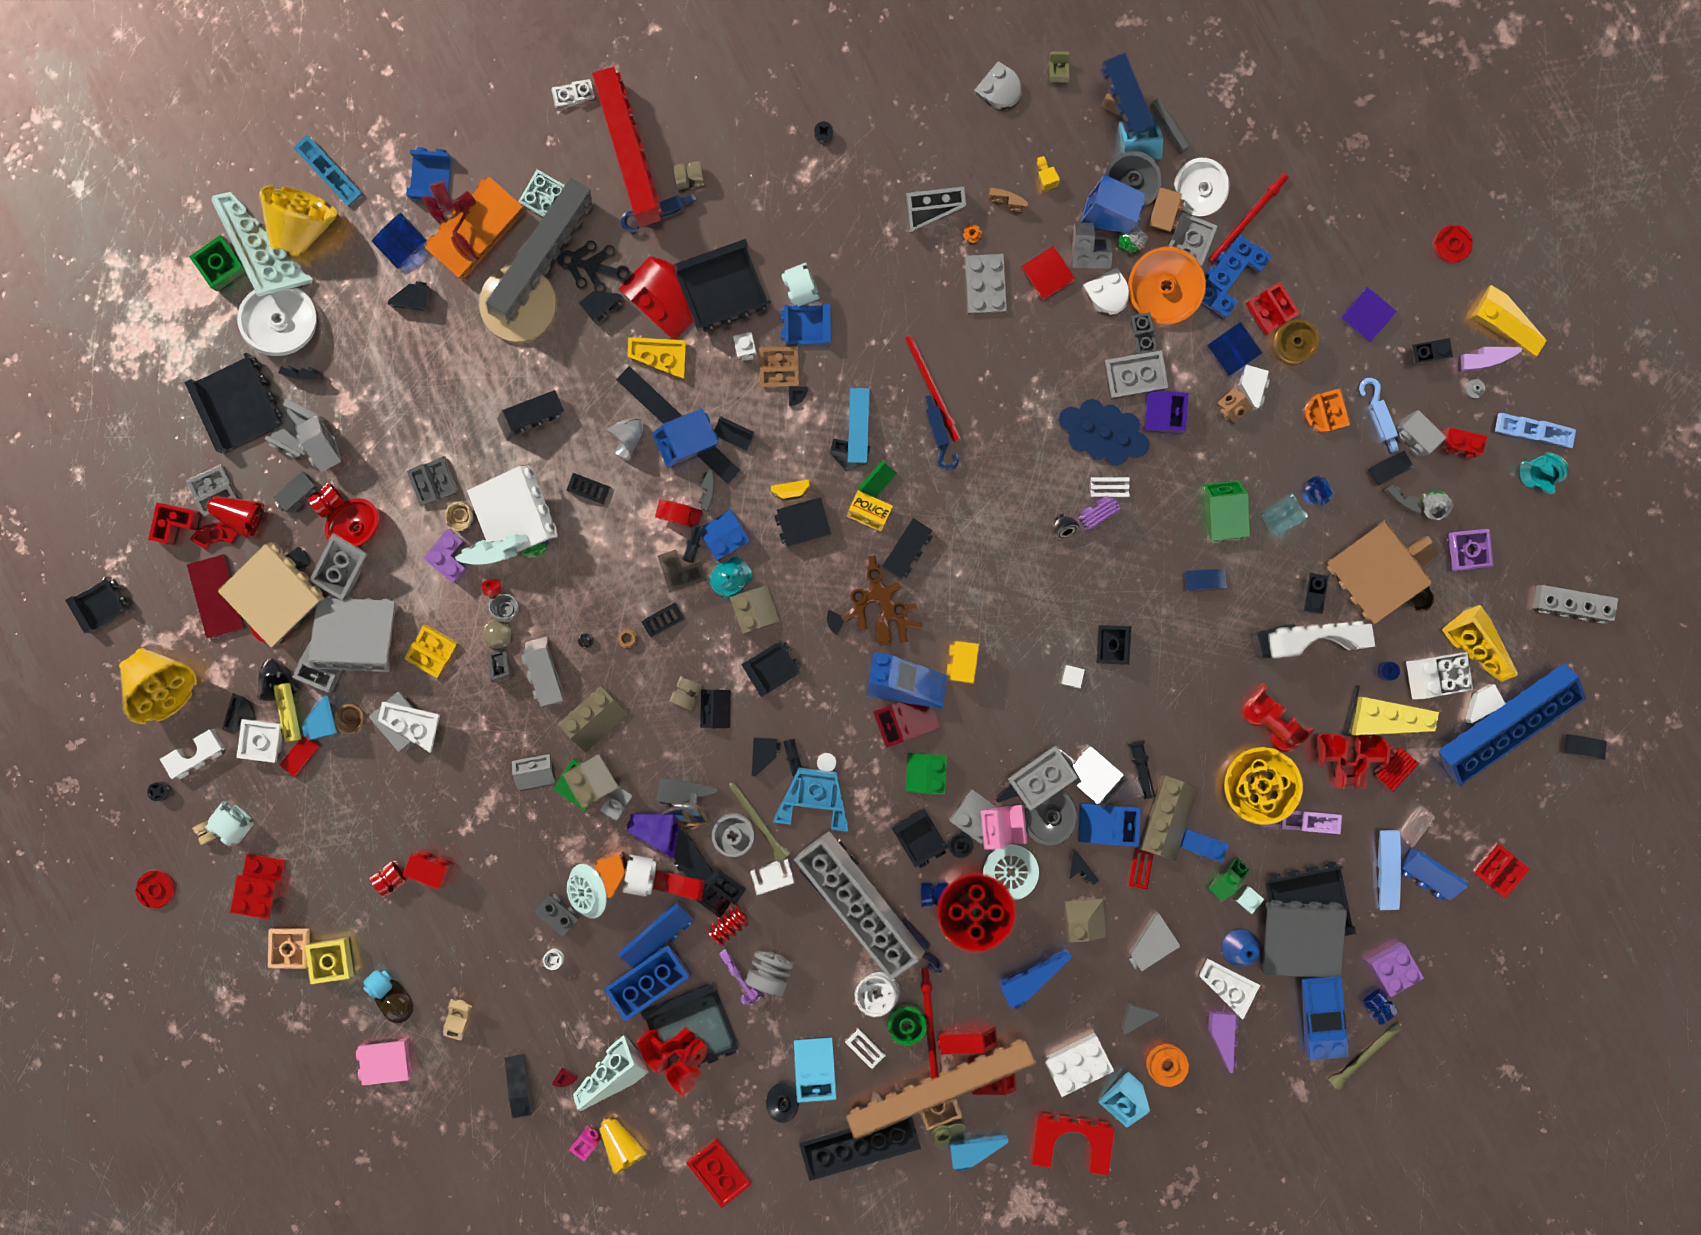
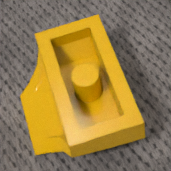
[771,479,810,501]

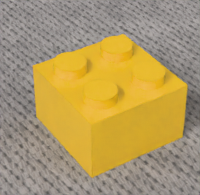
[946,641,979,683]

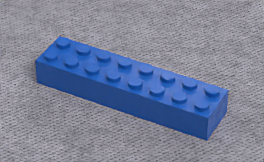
[1438,663,1586,786]

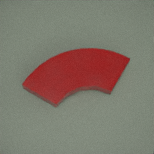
[189,522,240,550]

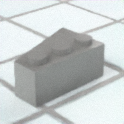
[521,636,564,706]

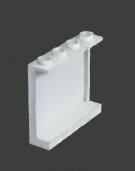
[467,464,558,561]

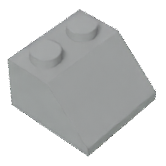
[949,789,997,844]

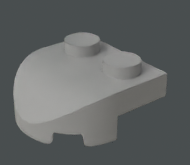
[974,61,1022,109]

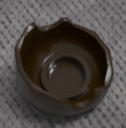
[1405,586,1434,613]

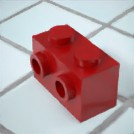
[1440,427,1487,459]

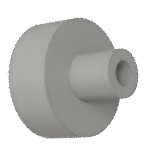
[1464,379,1485,399]

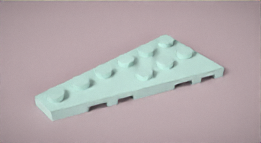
[211,192,313,297]

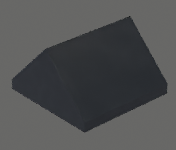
[1097,625,1132,665]

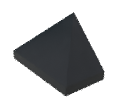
[830,438,871,471]
[222,693,256,734]

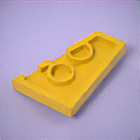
[627,337,686,379]

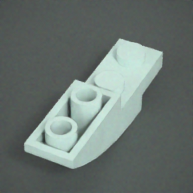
[455,533,528,564]

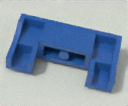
[1201,235,1272,319]

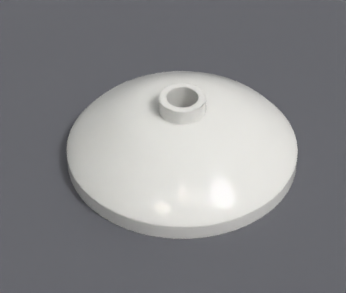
[1174,158,1230,216]

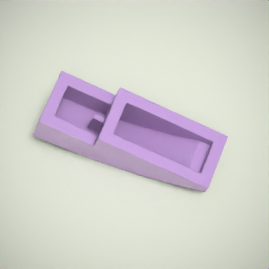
[1459,347,1522,372]

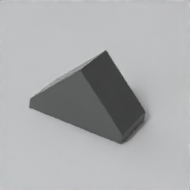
[487,648,514,683]
[1121,1002,1158,1035]

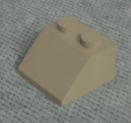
[730,585,779,634]
[563,754,618,808]

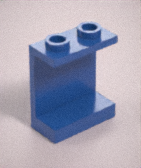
[406,147,452,201]

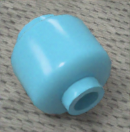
[363,970,392,999]

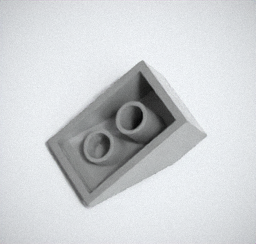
[309,534,367,600]

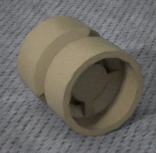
[674,161,704,190]
[669,676,703,710]

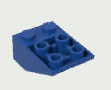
[1078,803,1141,847]

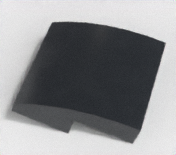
[694,869,746,918]

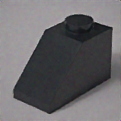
[387,281,432,312]
[752,737,781,776]

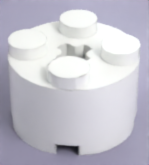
[623,855,657,897]

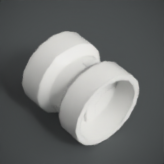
[543,949,564,970]

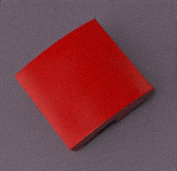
[1021,246,1075,300]
[1245,282,1301,336]
[1475,844,1530,899]

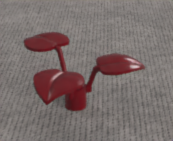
[421,180,480,261]

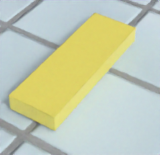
[273,683,301,742]

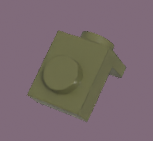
[1049,51,1070,82]

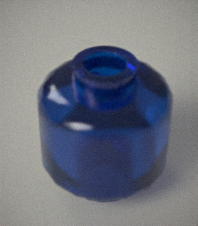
[1305,475,1334,505]

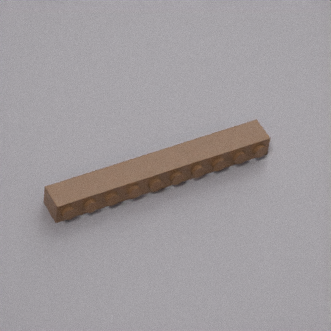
[846,1040,1036,1139]

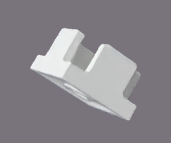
[237,719,284,763]
[750,858,795,895]

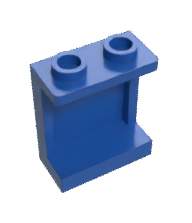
[781,304,831,345]

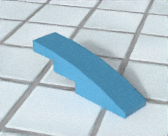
[293,135,361,206]
[848,388,869,463]

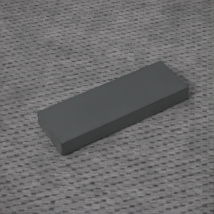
[1150,98,1189,154]

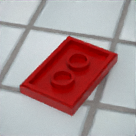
[686,1138,752,1208]

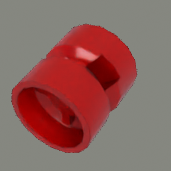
[308,482,345,518]
[370,862,407,898]

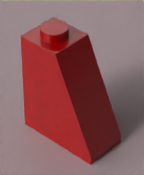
[938,1026,998,1055]

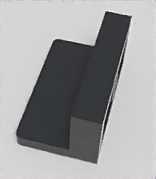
[714,416,755,451]
[700,689,731,728]

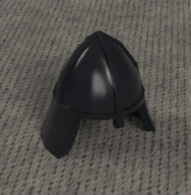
[257,658,297,701]

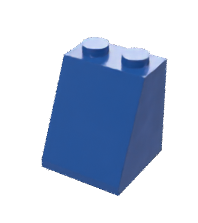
[1080,175,1145,233]
[652,408,718,469]

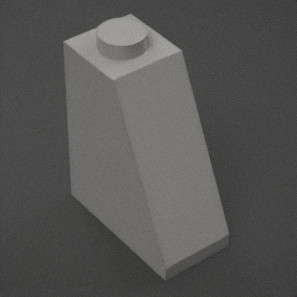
[1129,912,1180,971]

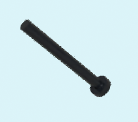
[1342,685,1360,736]

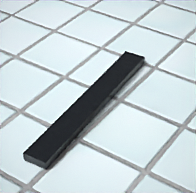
[616,366,741,484]

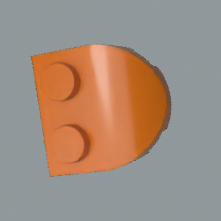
[1306,388,1351,431]

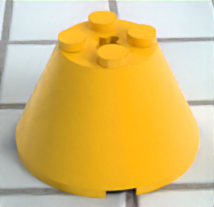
[259,185,337,256]
[119,648,197,724]

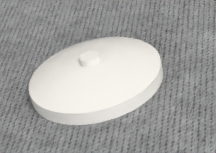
[237,287,317,356]

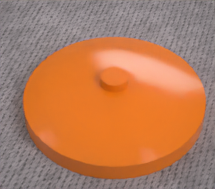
[1128,246,1206,324]

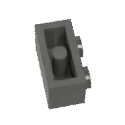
[534,893,580,937]

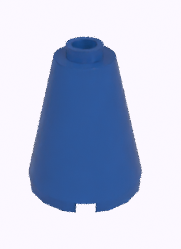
[1222,929,1261,968]

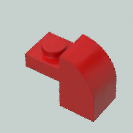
[655,499,703,528]

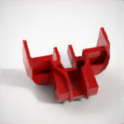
[1242,684,1315,752]
[1317,733,1391,789]
[635,1027,707,1098]

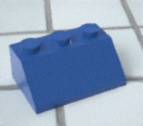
[1401,848,1469,901]

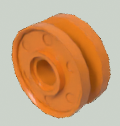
[1146,1044,1189,1087]

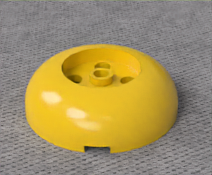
[1224,747,1303,825]

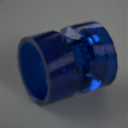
[921,883,948,908]
[1362,988,1399,1025]

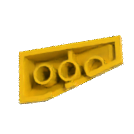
[1471,285,1547,357]
[1442,605,1518,682]

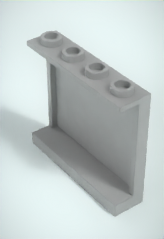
[308,596,398,672]

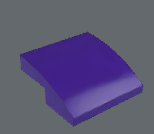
[1341,286,1397,342]

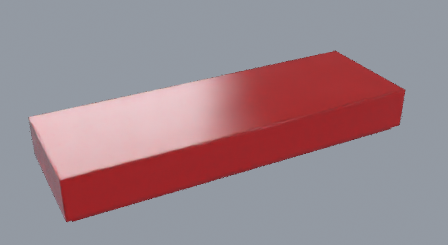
[653,870,704,900]

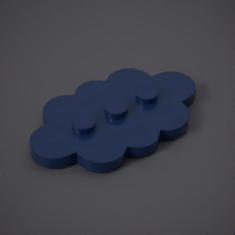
[1058,399,1150,466]

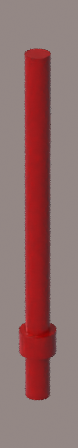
[1208,173,1289,264]
[905,335,961,441]
[921,967,938,1079]

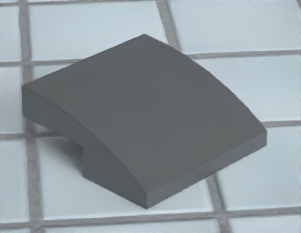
[407,456,459,506]

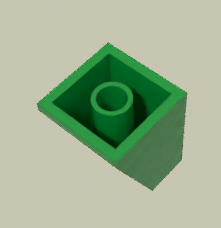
[1202,480,1250,542]

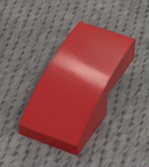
[279,735,320,778]

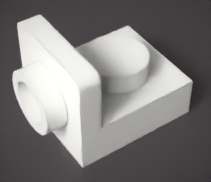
[733,332,757,361]

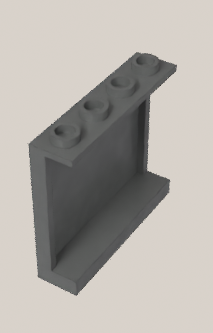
[1260,900,1346,977]

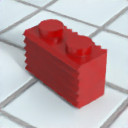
[1373,748,1419,792]

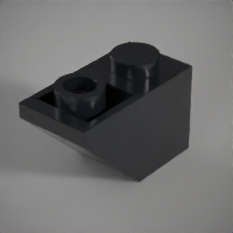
[579,291,625,323]
[1411,338,1453,364]
[1299,573,1329,614]

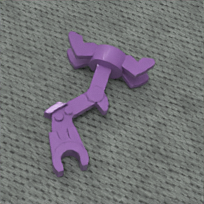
[719,949,765,1006]

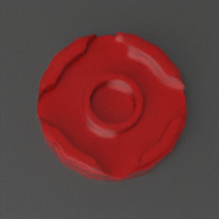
[1434,225,1473,263]
[135,870,175,909]

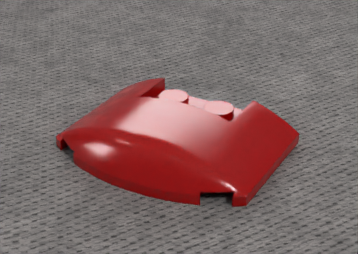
[619,256,693,340]

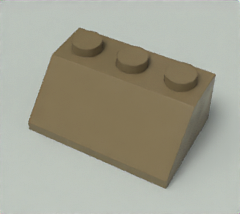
[558,686,628,752]

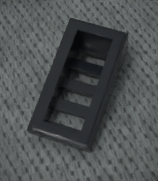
[566,473,610,505]
[641,603,685,638]

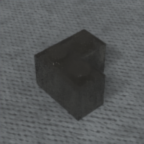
[658,550,708,593]

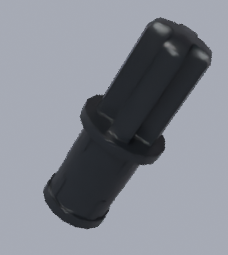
[682,524,703,563]
[783,738,802,777]

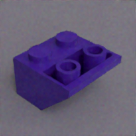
[1144,391,1189,433]

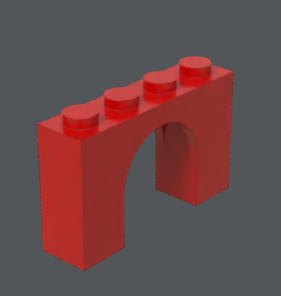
[1030,1113,1115,1176]

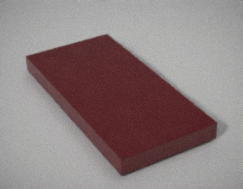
[186,554,245,638]

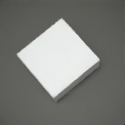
[1061,665,1085,688]

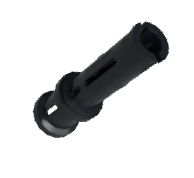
[1128,740,1156,799]

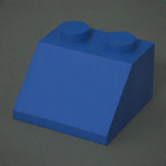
[702,509,750,562]

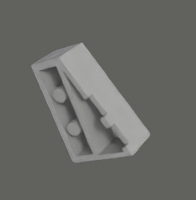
[906,187,966,232]

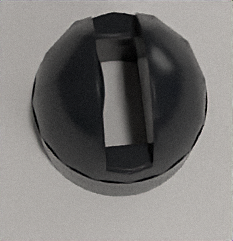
[578,633,594,648]

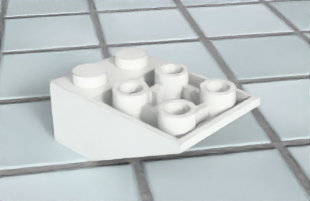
[1406,652,1473,699]

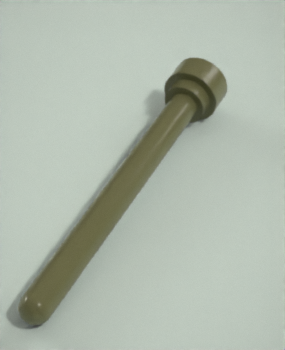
[729,783,791,863]
[1328,1023,1402,1092]

